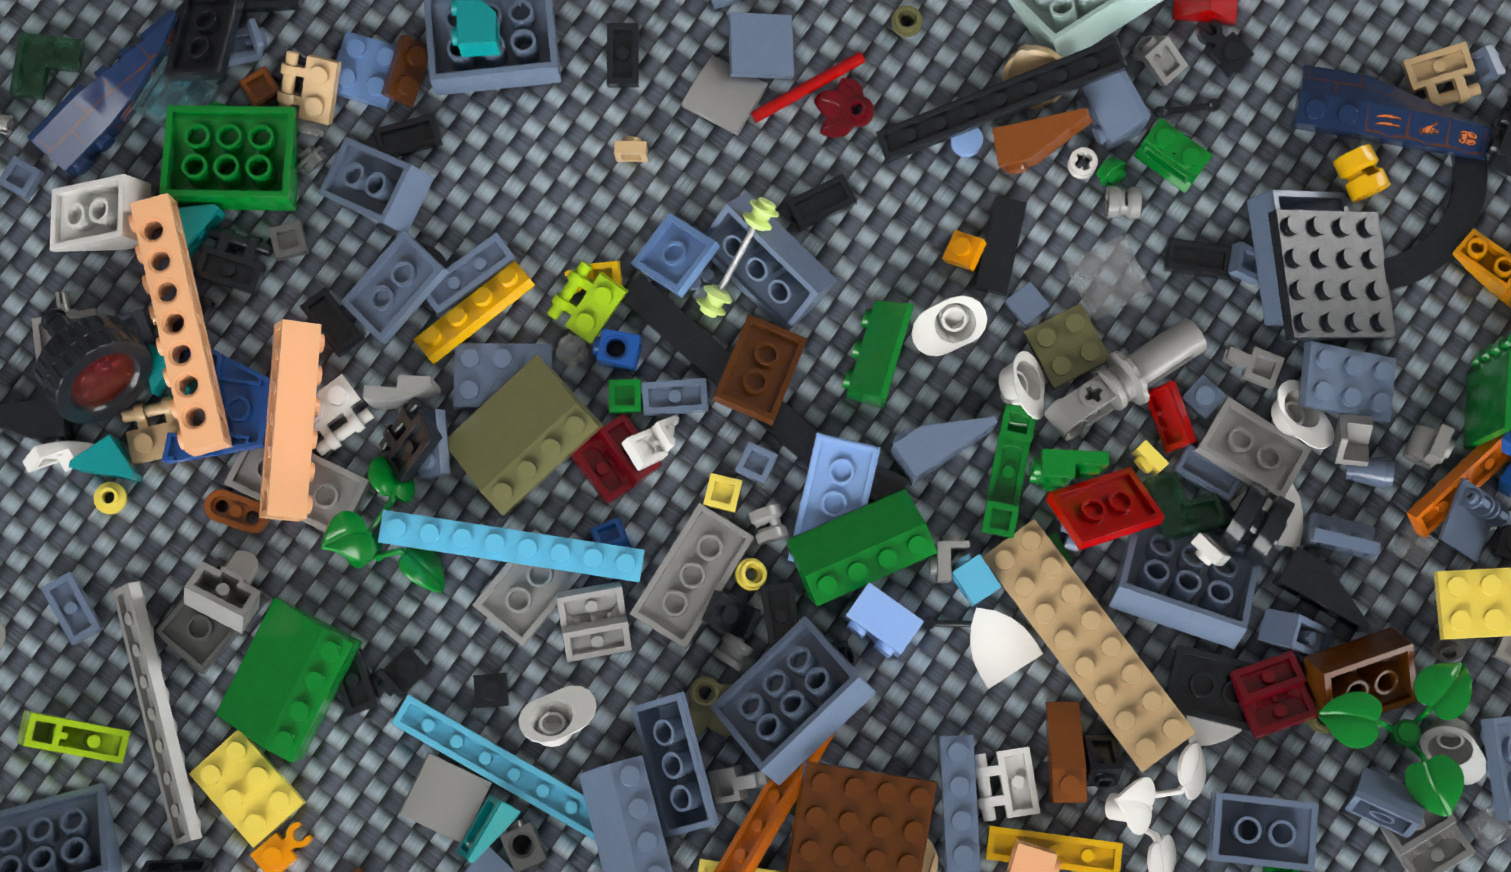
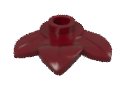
[814,78,875,138]

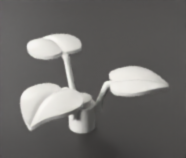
[1105,741,1206,872]

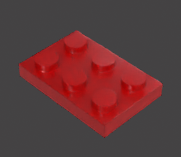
[1046,467,1165,551]

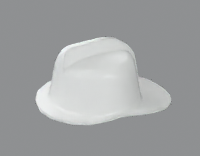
[911,295,987,356]
[999,351,1045,420]
[1271,380,1335,449]
[518,686,597,747]

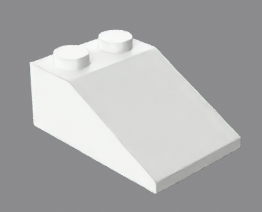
[50,174,151,252]

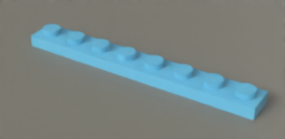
[378,510,645,582]
[391,695,595,840]

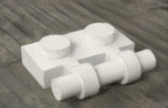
[313,374,375,456]
[974,747,1040,822]

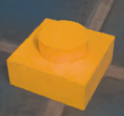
[942,230,987,272]

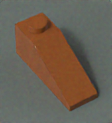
[992,108,1093,174]
[1045,702,1087,803]

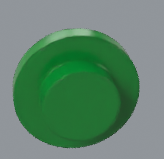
[1096,157,1126,187]

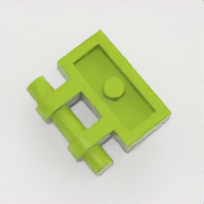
[547,260,628,344]

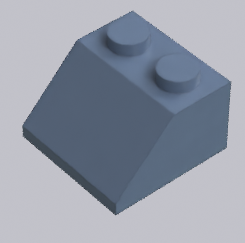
[1076,70,1151,151]
[1344,767,1425,838]

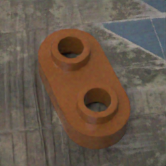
[204,489,270,534]

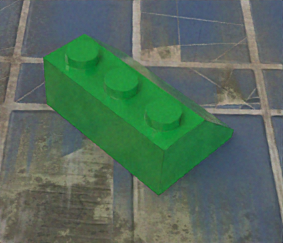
[842,301,914,409]

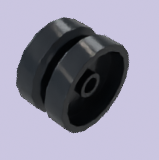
[1218,481,1295,566]

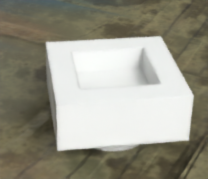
[1191,533,1231,566]

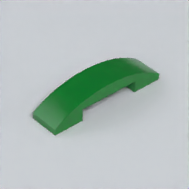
[981,404,1036,538]

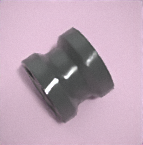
[712,632,753,672]

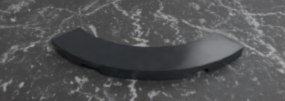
[1383,155,1488,291]

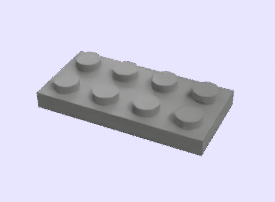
[224,448,371,532]
[630,503,755,649]

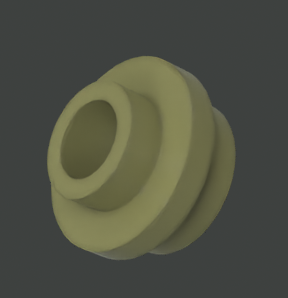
[891,6,923,37]

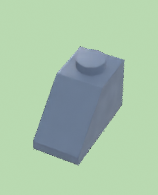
[1258,608,1334,657]

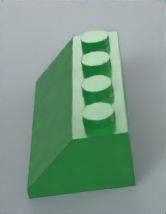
[785,488,937,606]

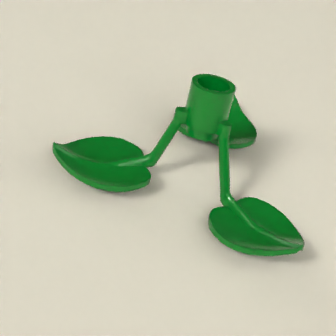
[321,454,445,593]
[1318,662,1472,817]

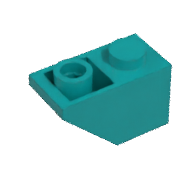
[451,0,500,57]

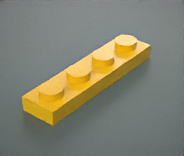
[413,260,535,365]
[985,825,1123,872]

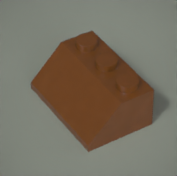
[1303,627,1418,731]

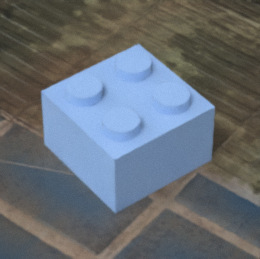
[844,583,924,658]

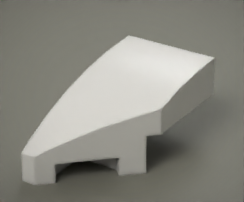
[621,414,679,471]
[22,441,94,473]

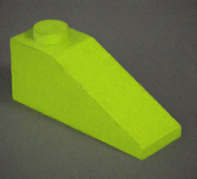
[16,710,131,764]

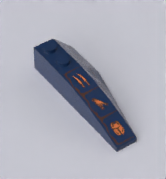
[27,9,179,179]
[1291,65,1491,161]

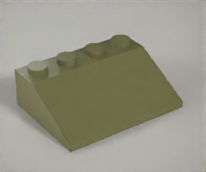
[447,354,604,516]

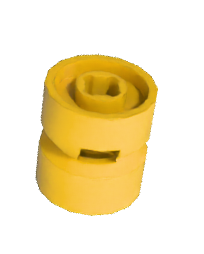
[1333,144,1391,203]

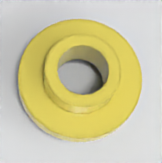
[94,482,127,515]
[735,558,767,591]

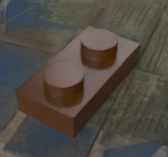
[381,35,428,107]

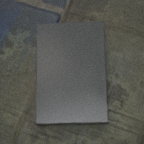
[154,557,270,675]

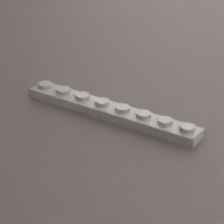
[112,581,202,846]

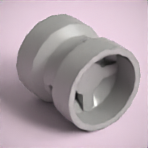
[1105,186,1142,219]
[748,504,789,545]

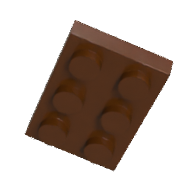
[712,314,808,425]

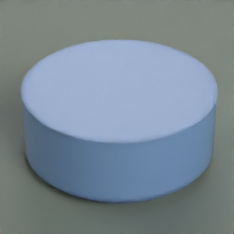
[950,128,983,157]

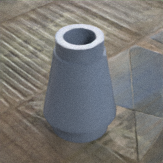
[1345,457,1395,489]

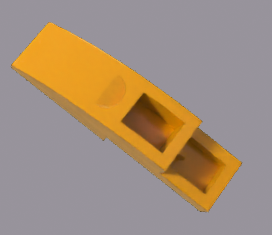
[1453,228,1511,308]

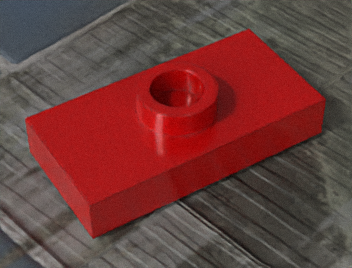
[1147,380,1197,453]

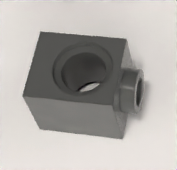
[500,818,549,872]

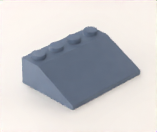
[424,0,561,96]
[1247,190,1349,326]
[1108,518,1259,649]
[710,616,876,785]
[0,783,122,872]

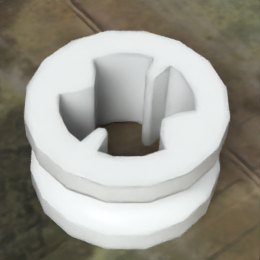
[1067,147,1098,179]

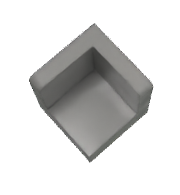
[1334,413,1373,467]

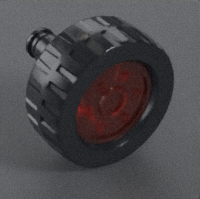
[35,308,153,424]

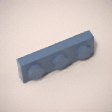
[426,232,517,316]

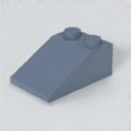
[318,137,434,233]
[890,417,998,485]
[1206,792,1319,872]

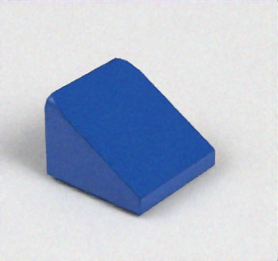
[589,517,632,548]

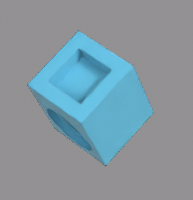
[951,554,1002,607]

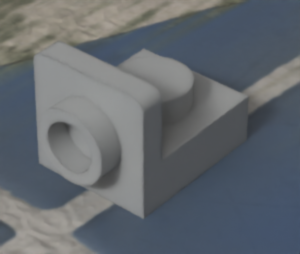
[1131,35,1188,86]

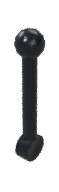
[1155,98,1221,118]
[923,616,972,630]

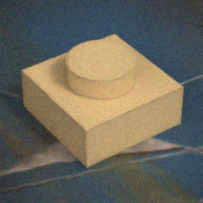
[614,136,648,162]

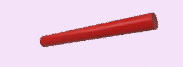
[750,51,866,123]

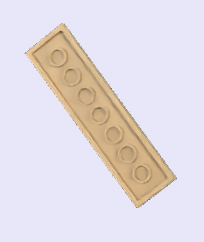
[982,519,1196,772]

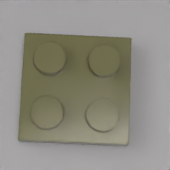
[1023,303,1108,390]

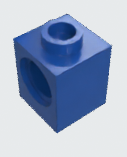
[592,328,643,372]

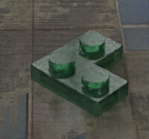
[9,32,85,100]
[1143,471,1229,541]

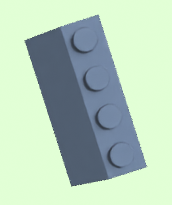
[705,192,837,331]
[630,691,719,838]
[579,755,673,872]

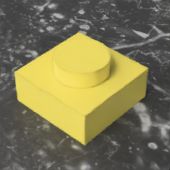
[1132,440,1169,476]
[703,473,743,513]

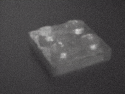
[1064,235,1153,322]

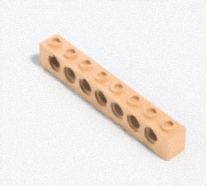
[128,193,233,457]

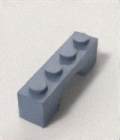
[937,735,981,872]

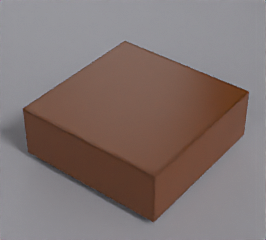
[238,66,280,107]

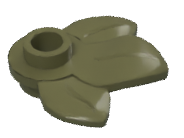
[688,676,732,737]

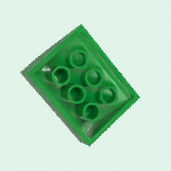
[159,105,298,211]
[1463,330,1511,451]
[215,596,363,763]

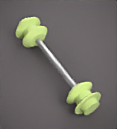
[697,197,779,318]

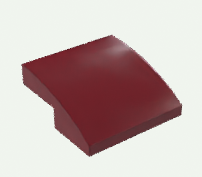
[571,413,663,506]
[1230,650,1318,740]

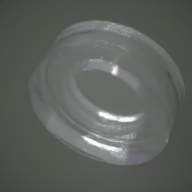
[296,118,328,138]

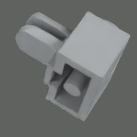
[184,550,261,634]

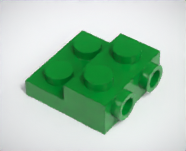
[1029,449,1109,491]

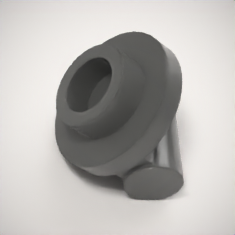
[1429,631,1466,661]

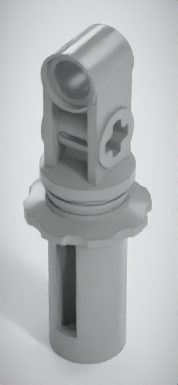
[1044,318,1207,441]

